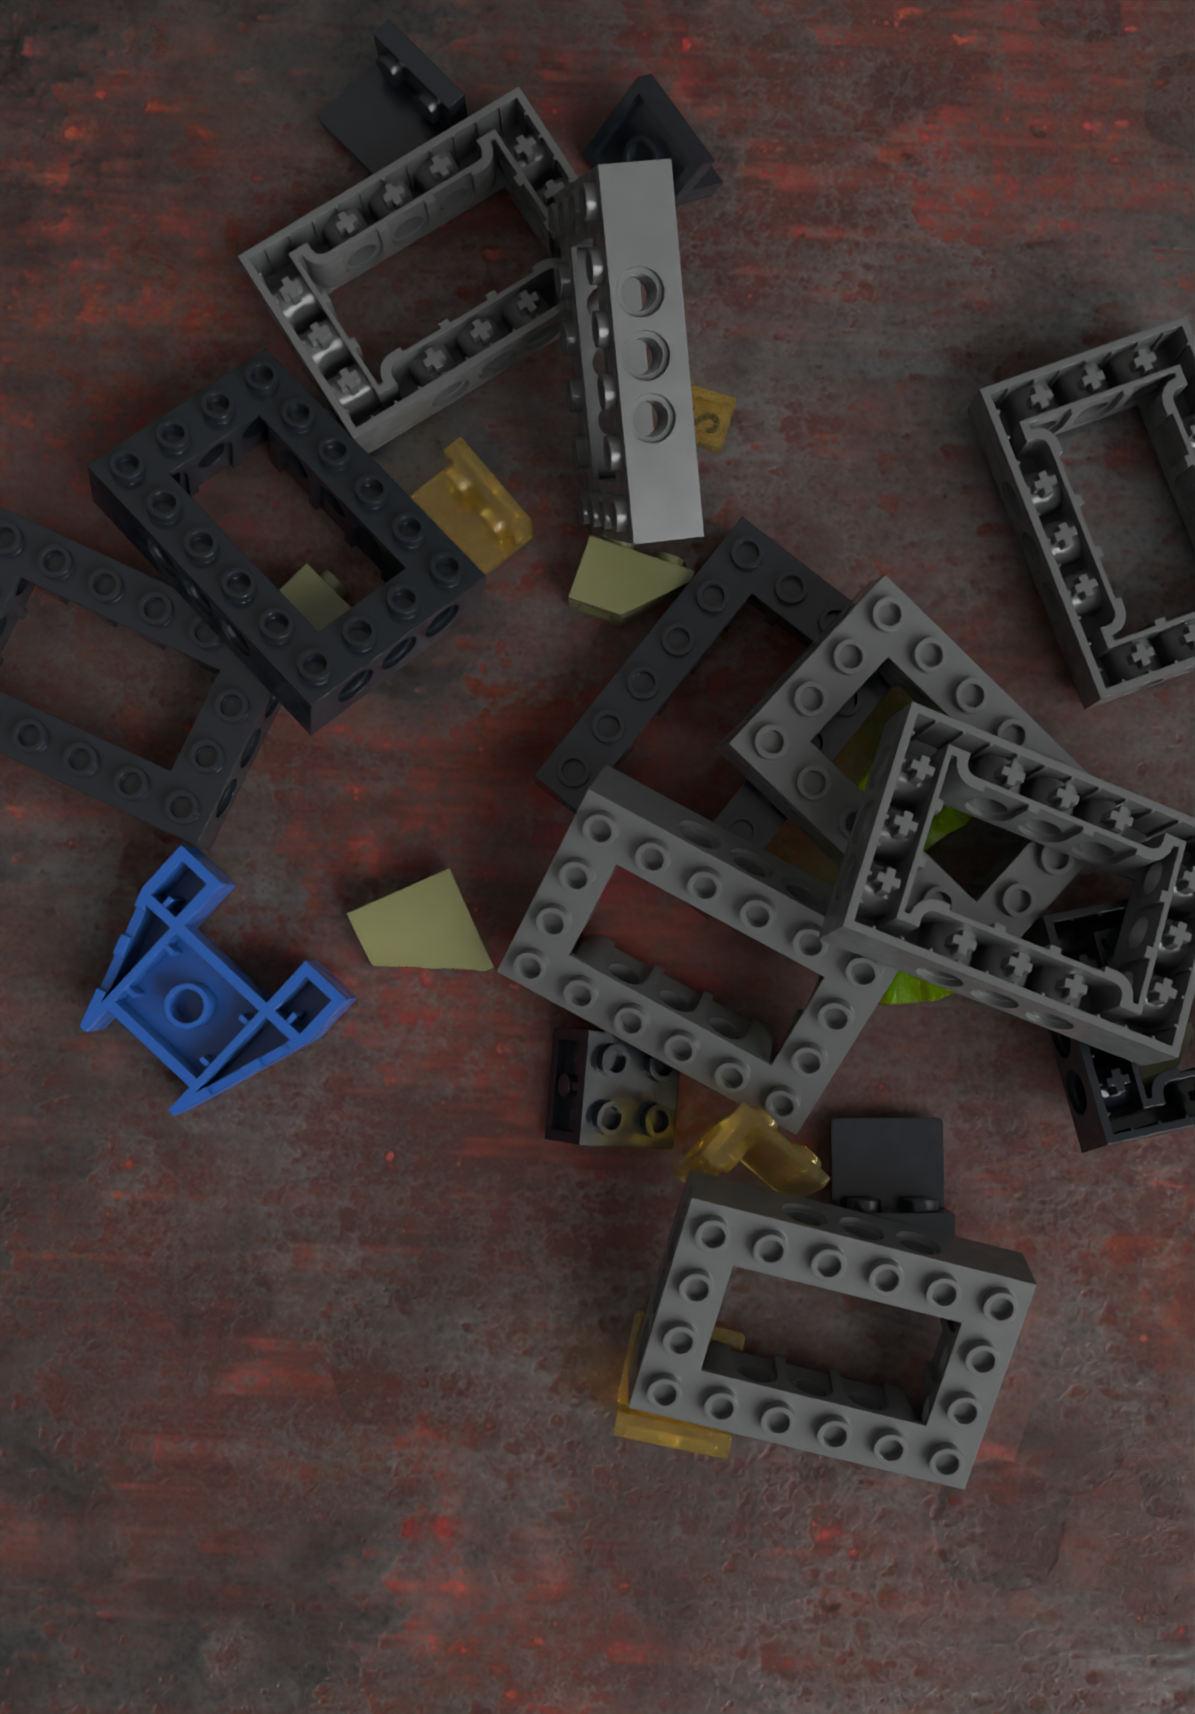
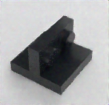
[582,74,723,209]

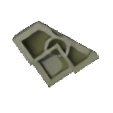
[347,868,494,972]

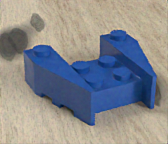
[79,845,358,1116]

